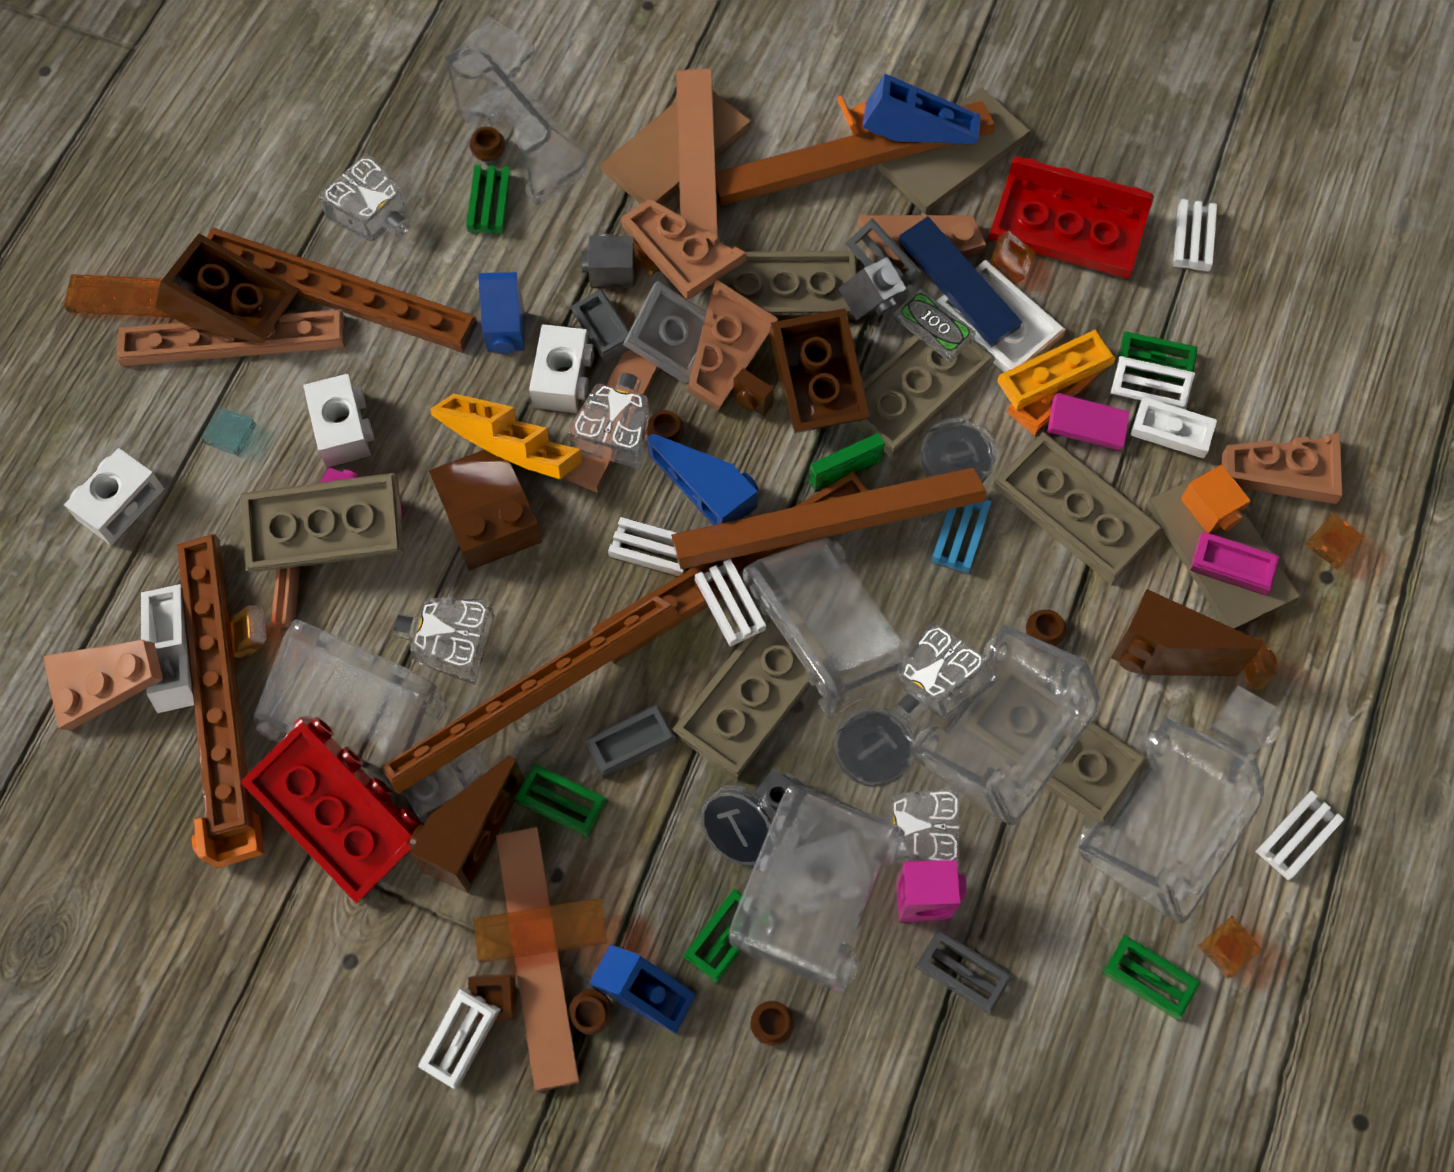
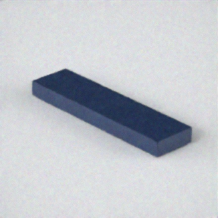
[898,216,1022,348]

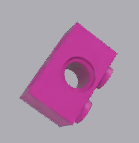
[896,860,967,922]

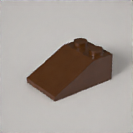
[155,233,299,344]
[769,308,870,434]
[429,450,542,571]
[1111,589,1263,676]
[409,756,524,893]

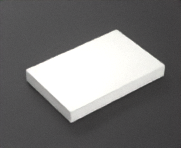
[933,260,1066,372]

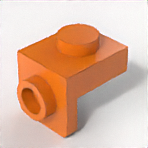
[192,811,264,868]

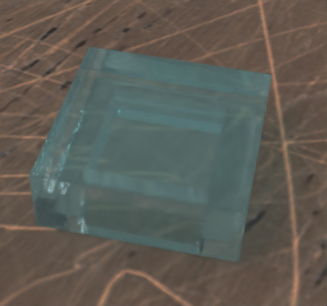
[202,407,256,456]

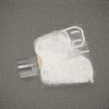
[318,153,410,241]
[568,373,649,469]
[394,598,495,685]
[896,622,997,723]
[863,788,960,869]

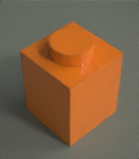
[1181,464,1250,534]

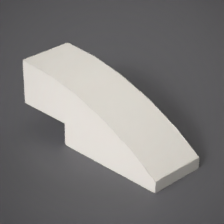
[141,584,194,713]

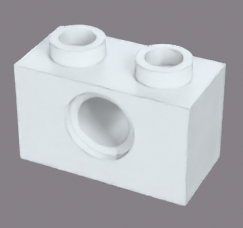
[529,324,594,413]
[303,374,374,467]
[64,448,164,546]

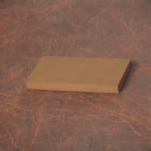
[601,91,751,205]

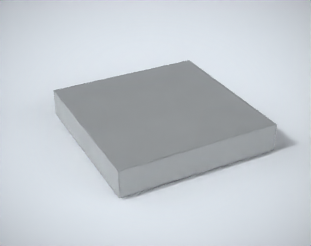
[623,281,706,384]

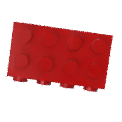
[988,157,1154,279]
[240,716,421,903]

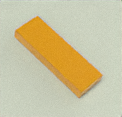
[997,329,1115,411]

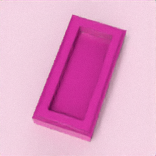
[1047,393,1130,451]
[1189,531,1280,596]

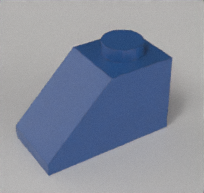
[478,272,525,354]
[589,945,696,1034]

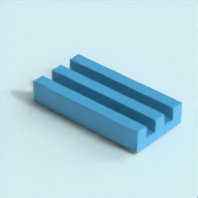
[931,500,992,574]

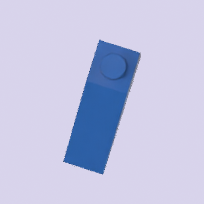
[862,74,981,144]
[647,434,758,525]

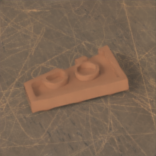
[620,199,746,300]
[858,215,986,275]
[687,279,778,411]
[1222,433,1342,504]
[43,640,163,731]

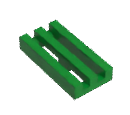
[466,165,511,234]
[1116,331,1198,384]
[809,433,885,491]
[514,763,608,838]
[683,888,768,984]
[1101,934,1201,1021]

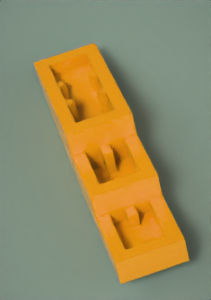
[430,393,582,479]

